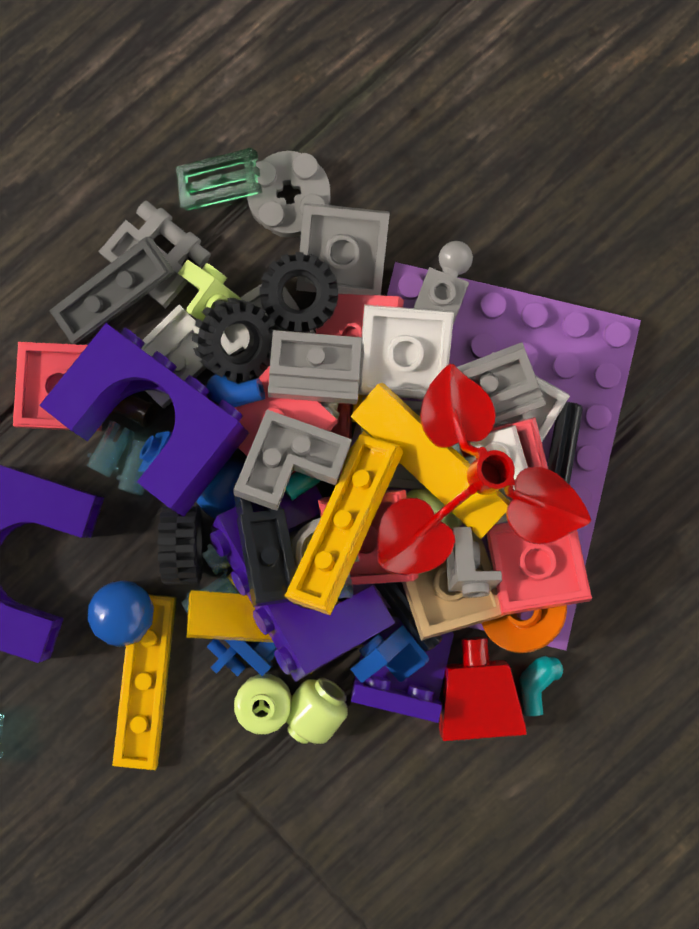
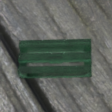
[176,148,262,211]

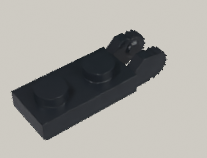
[233,483,296,607]

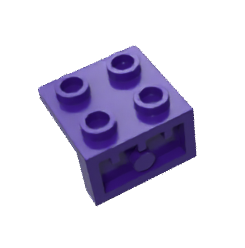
[351,616,454,723]

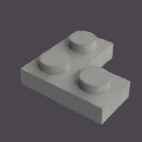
[234,410,352,511]

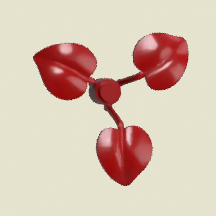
[378,364,591,575]

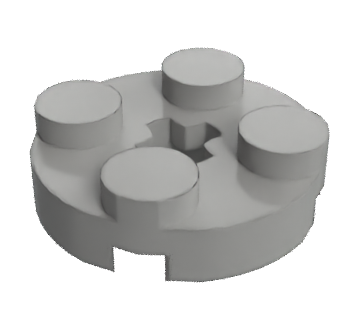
[247,151,331,237]

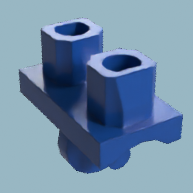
[207,639,277,677]

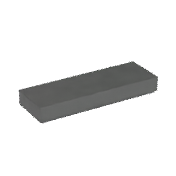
[49,237,175,345]

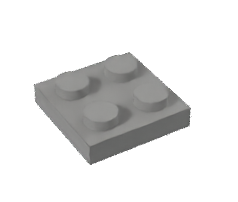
[296,203,390,295]

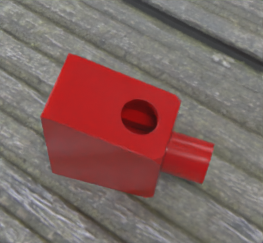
[439,637,527,741]

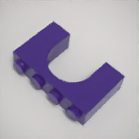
[39,323,249,517]
[0,465,104,663]
[210,485,395,682]

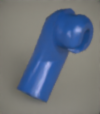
[206,374,265,408]

